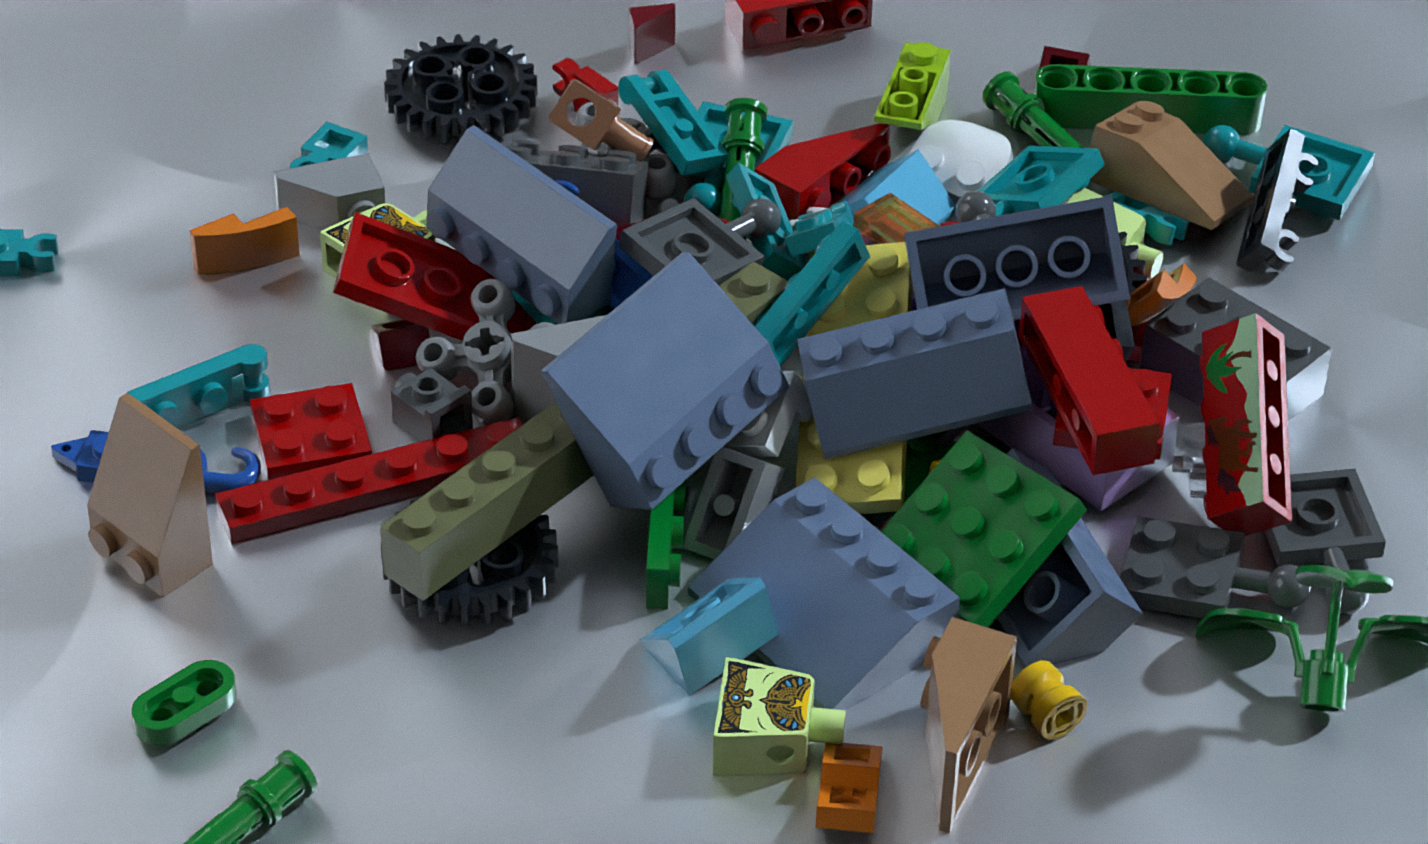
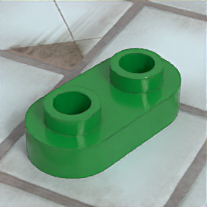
[131,660,237,745]

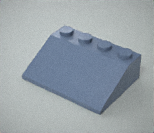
[540,252,790,510]
[688,477,960,710]

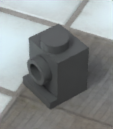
[391,368,473,442]

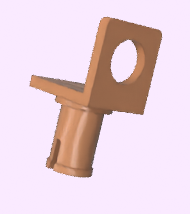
[549,79,654,161]

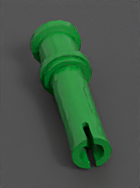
[982,71,1084,148]
[720,98,768,240]
[183,750,318,844]

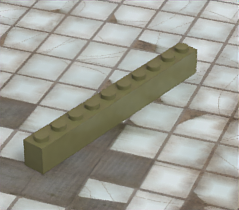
[380,261,788,601]

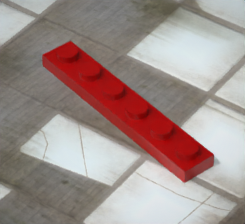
[215,417,523,544]

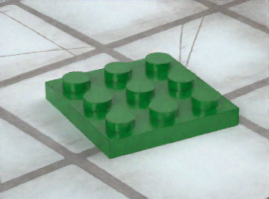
[881,431,1087,628]

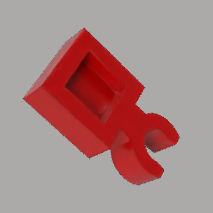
[552,58,619,113]

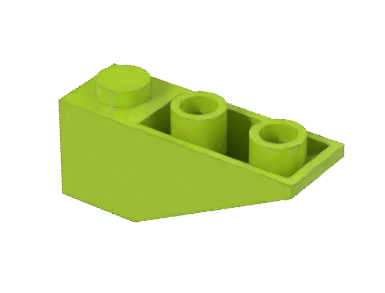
[874,42,951,130]

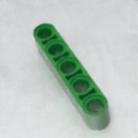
[1034,64,1267,135]

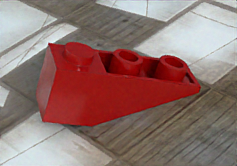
[725,0,873,51]
[754,123,891,221]

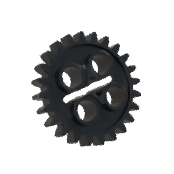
[384,34,537,143]
[381,500,558,627]

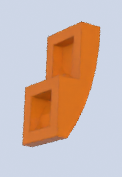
[189,207,300,274]
[1127,263,1197,327]
[815,743,883,833]

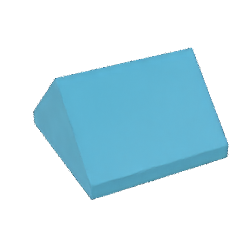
[839,149,956,233]
[639,577,779,696]

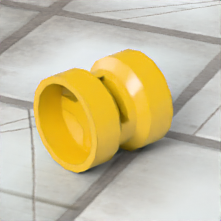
[1011,660,1088,740]

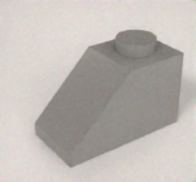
[274,153,385,230]
[683,447,785,559]

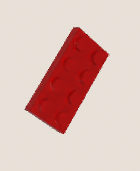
[333,212,537,341]

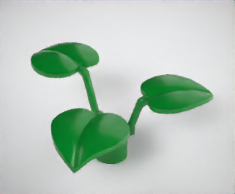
[1195,565,1428,712]

